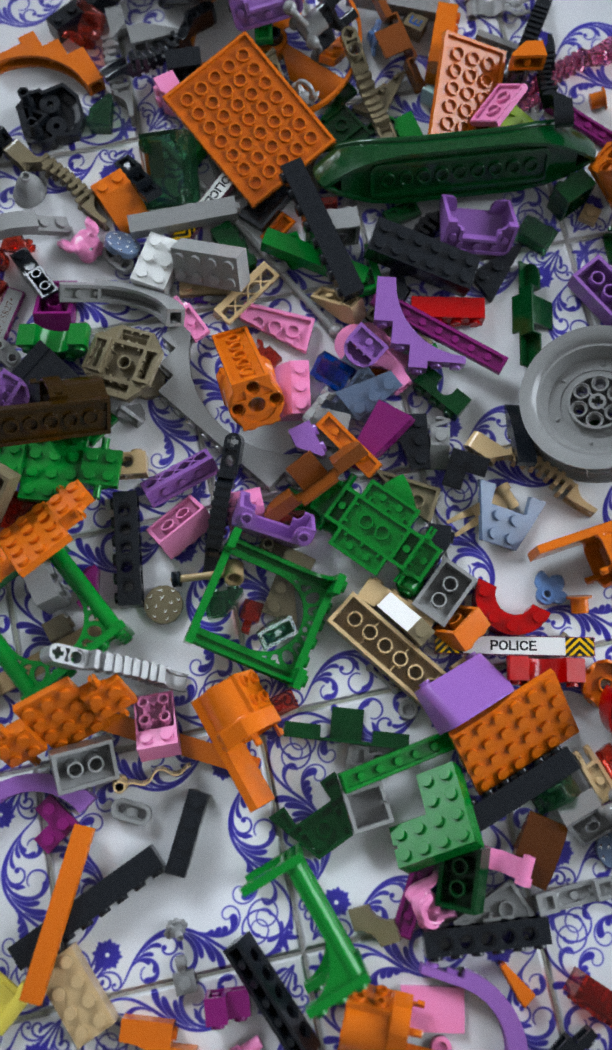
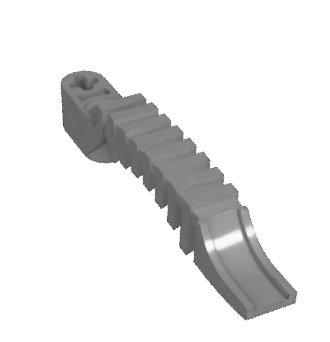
[101,5,136,126]
[39,643,188,692]

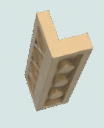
[213,261,280,326]

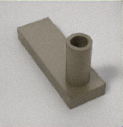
[259,538,316,570]

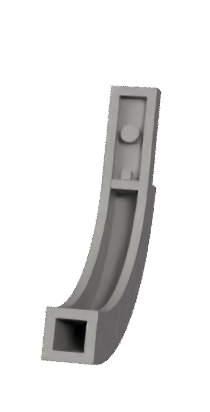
[0,211,71,240]
[59,279,186,327]

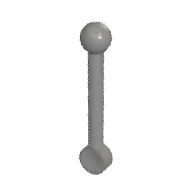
[366,664,399,694]

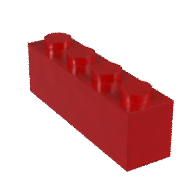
[410,296,485,327]

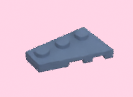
[335,370,403,421]

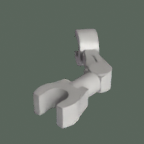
[302,386,336,422]

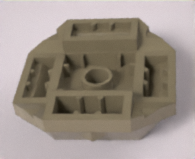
[81,325,164,403]

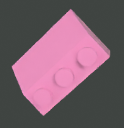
[274,360,311,422]
[146,494,211,560]

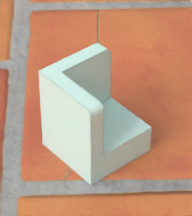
[420,84,435,108]

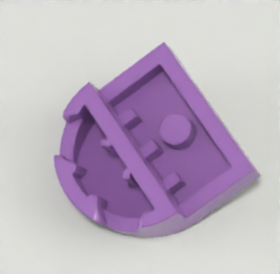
[344,322,389,368]
[0,368,30,406]

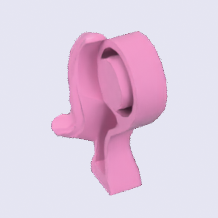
[335,322,413,396]

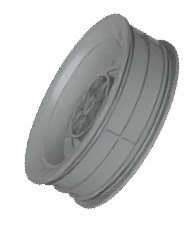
[519,325,612,483]

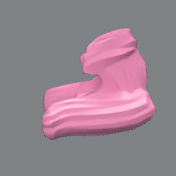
[57,216,104,264]
[405,871,458,930]

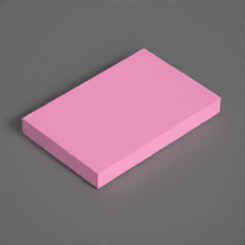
[470,83,528,127]
[400,984,465,1034]

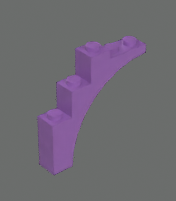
[373,276,466,375]

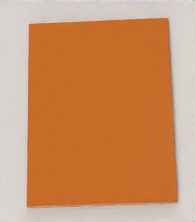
[162,31,336,209]

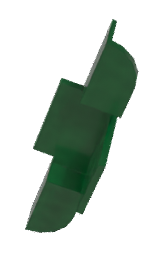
[512,261,553,368]
[283,707,410,749]

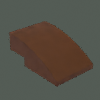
[512,810,568,891]

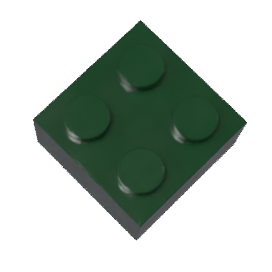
[546,168,596,221]

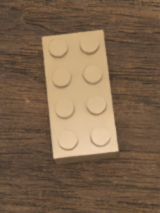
[46,942,120,1049]

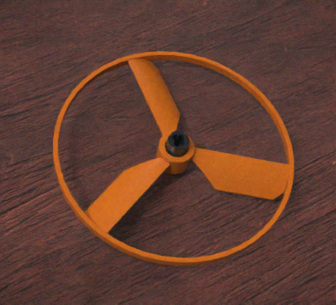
[190,0,362,113]

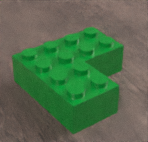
[389,761,485,874]

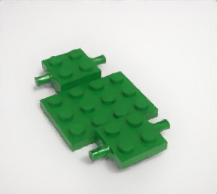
[0,436,124,503]
[309,473,443,585]

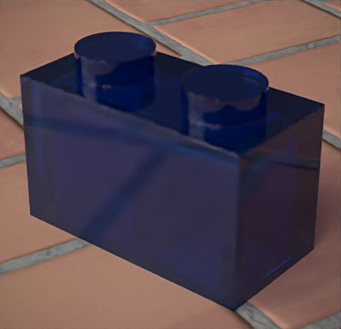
[310,351,356,391]

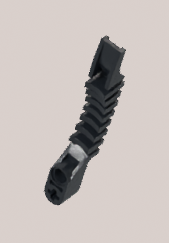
[505,0,553,83]
[99,1,217,82]
[537,34,574,128]
[389,210,440,302]
[203,433,245,580]

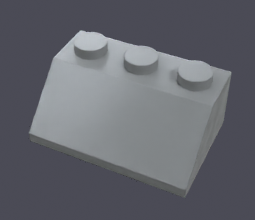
[47,734,120,796]

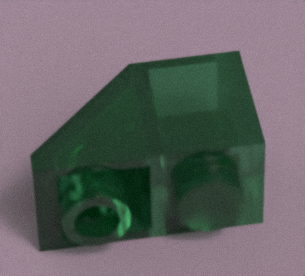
[206,585,244,620]

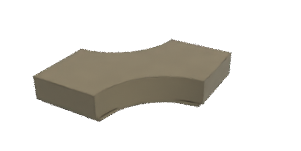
[348,903,402,947]

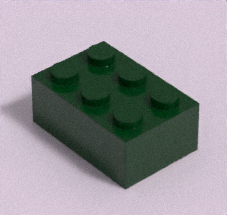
[435,847,491,916]

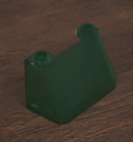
[138,129,201,210]

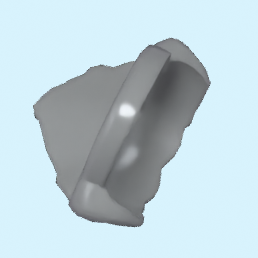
[292,79,320,106]
[116,403,145,428]

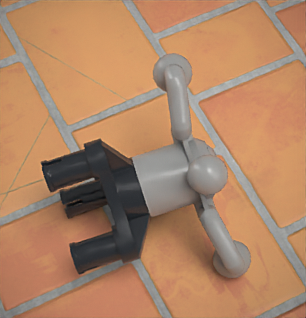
[283,0,359,65]

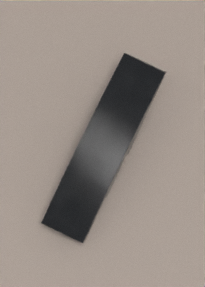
[114,154,163,203]
[504,405,537,466]

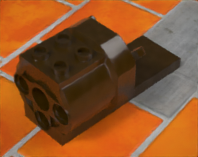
[0,375,111,447]

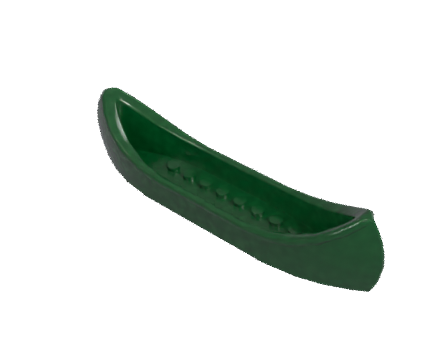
[313,119,596,204]

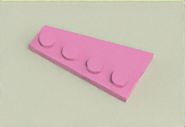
[240,302,315,354]

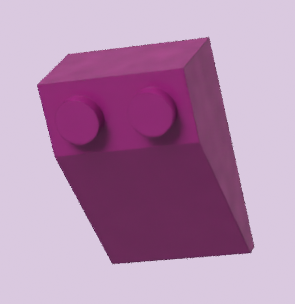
[32,281,77,332]

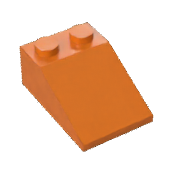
[90,168,149,234]

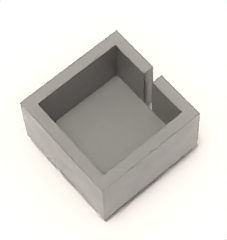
[342,781,395,834]

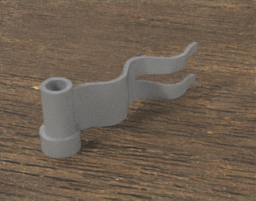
[464,0,531,21]

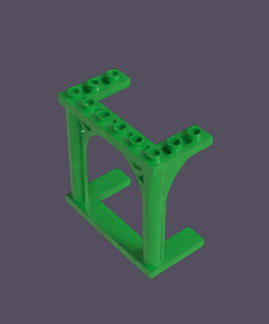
[183,526,348,690]
[0,545,135,701]
[239,843,371,1020]

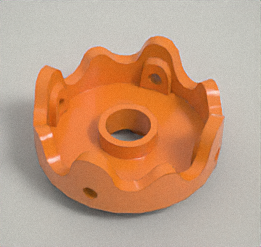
[580,659,612,709]

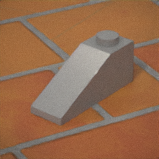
[126,22,179,55]

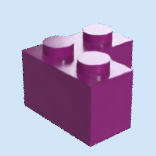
[204,985,252,1030]

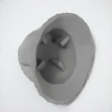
[13,171,47,208]

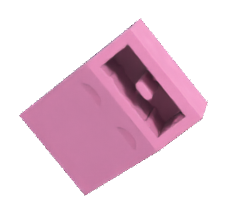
[134,690,182,762]

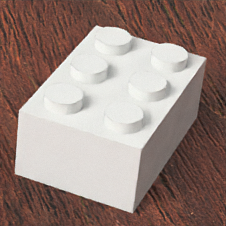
[130,231,178,295]

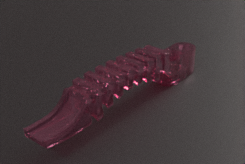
[518,36,612,112]

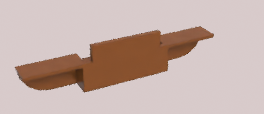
[372,0,426,94]
[264,442,368,522]

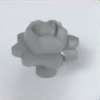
[163,918,188,942]

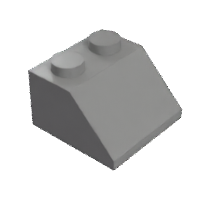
[557,787,612,847]

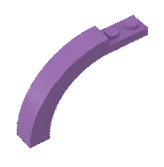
[0,773,98,813]
[418,960,528,1050]

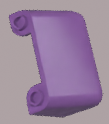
[228,0,303,31]
[439,194,520,256]
[231,490,316,549]
[414,651,515,735]

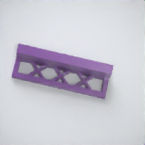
[140,448,219,508]

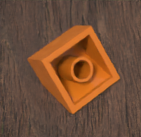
[432,605,491,652]

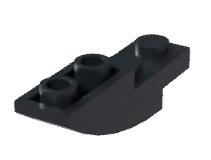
[10,247,59,300]
[549,1024,598,1050]

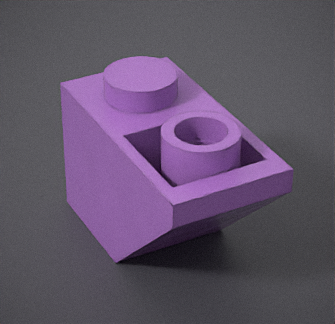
[288,420,327,459]

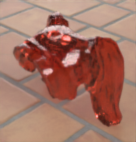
[62,0,106,50]

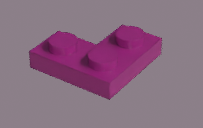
[34,794,80,854]

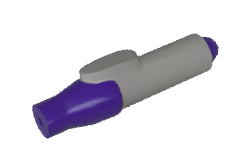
[194,295,227,304]

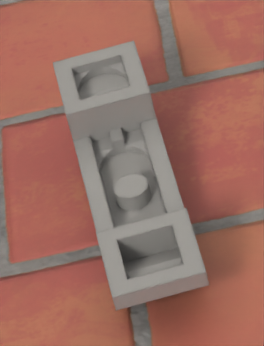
[534,875,612,917]

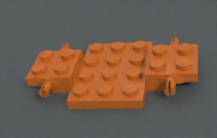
[0,479,95,583]
[0,674,138,768]

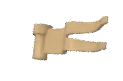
[446,482,519,537]
[112,762,191,794]

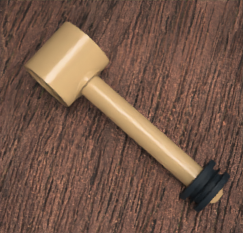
[170,559,244,588]

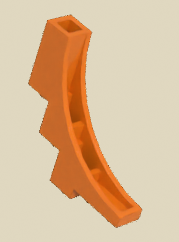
[0,31,106,96]
[118,1013,198,1050]

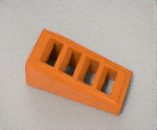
[497,960,535,1008]

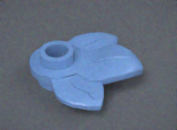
[367,19,382,57]
[534,570,568,605]

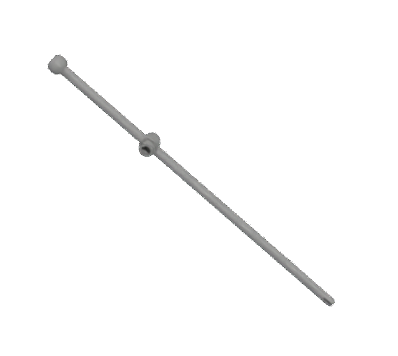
[162,140,342,340]

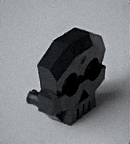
[16,82,87,151]

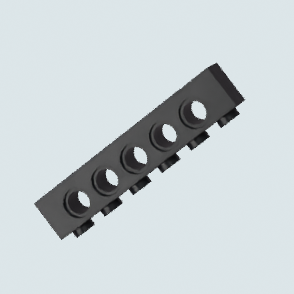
[110,490,144,609]
[421,915,552,962]
[223,931,321,1050]

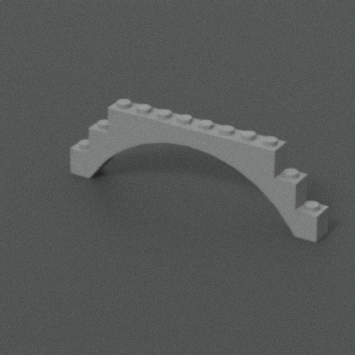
[158,327,334,492]

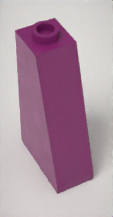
[351,400,415,471]

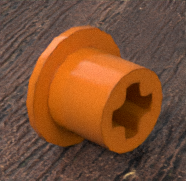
[588,87,607,110]
[566,595,592,614]

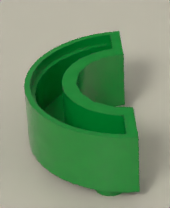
[15,323,91,362]

